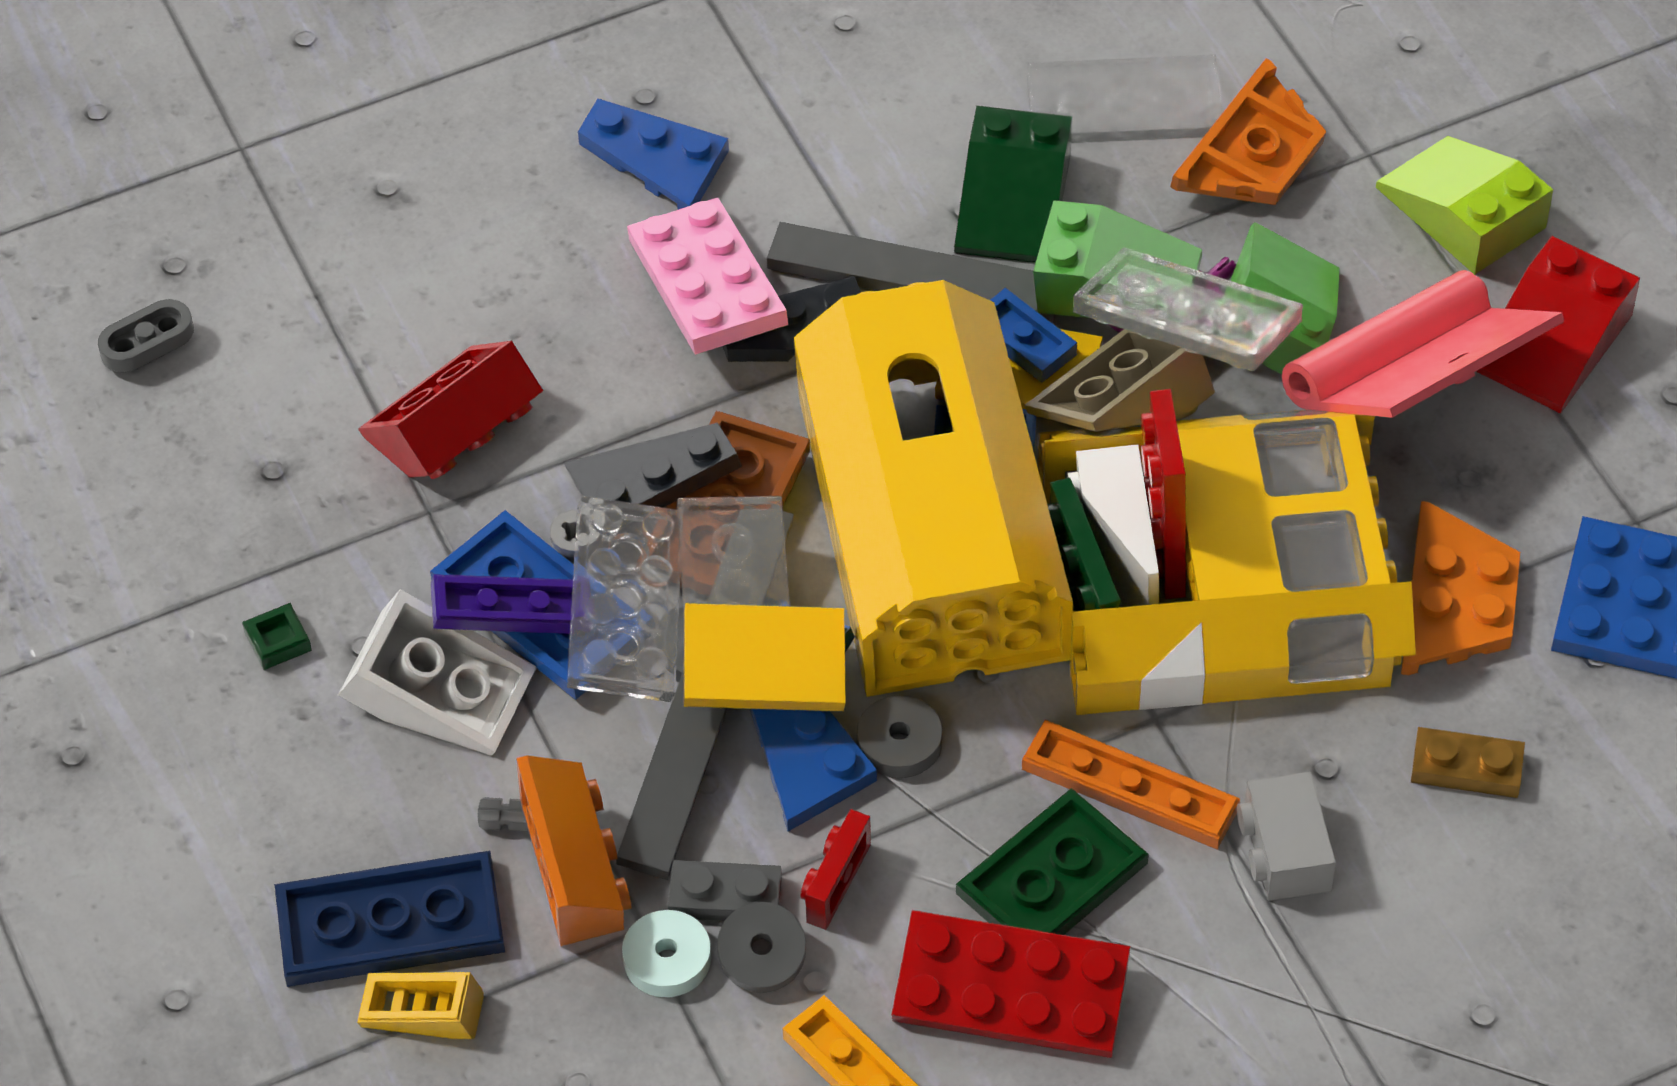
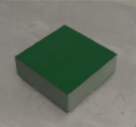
[242,603,312,670]

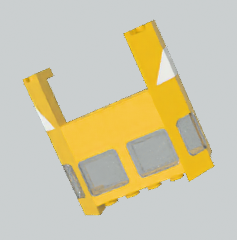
[1037,409,1416,715]

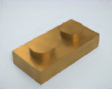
[1410,727,1525,798]

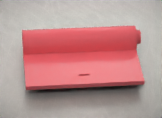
[1282,270,1564,418]

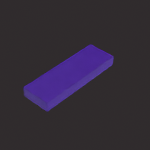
[430,574,593,634]

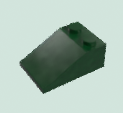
[954,105,1072,263]

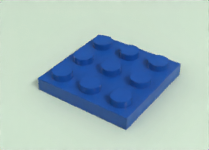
[1551,516,1677,679]

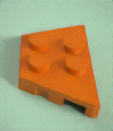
[1170,58,1326,205]
[1401,501,1521,675]

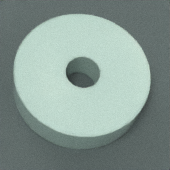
[622,910,711,997]

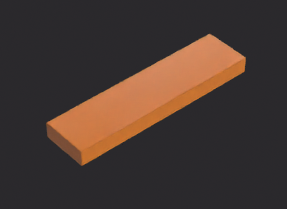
[1022,720,1240,850]

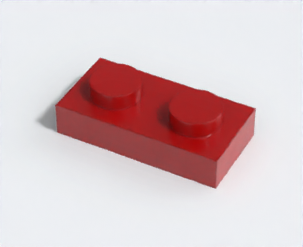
[800,809,871,930]

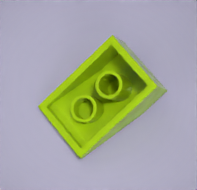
[1375,136,1553,275]

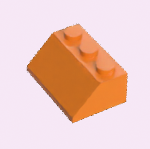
[516,755,632,946]

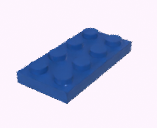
[430,510,651,700]

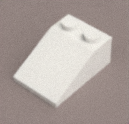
[1067,444,1159,607]
[338,589,537,756]

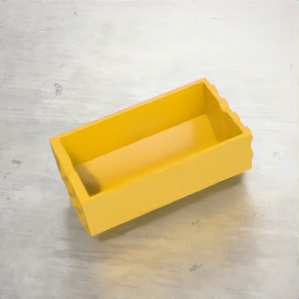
[794,280,1073,697]

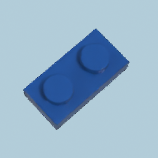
[990,288,1077,383]

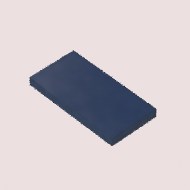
[274,851,505,987]

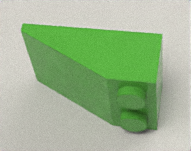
[1033,201,1202,327]
[1210,222,1340,375]

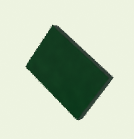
[956,788,1149,935]

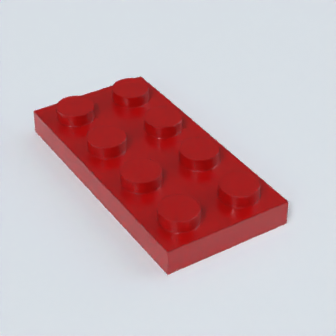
[1141,389,1186,599]
[891,910,1130,1058]

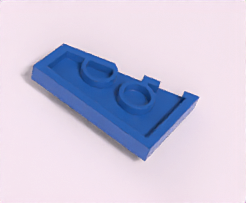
[578,98,729,210]
[750,709,877,832]

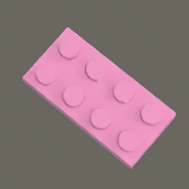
[627,197,788,355]

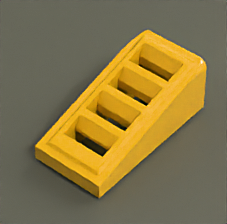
[357,972,484,1039]

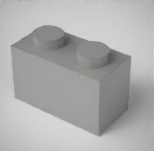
[1237,772,1336,901]

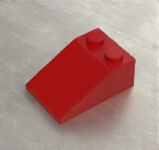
[1475,236,1640,414]

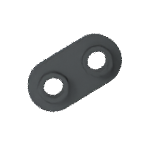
[98,299,194,372]

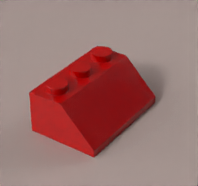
[358,341,543,479]

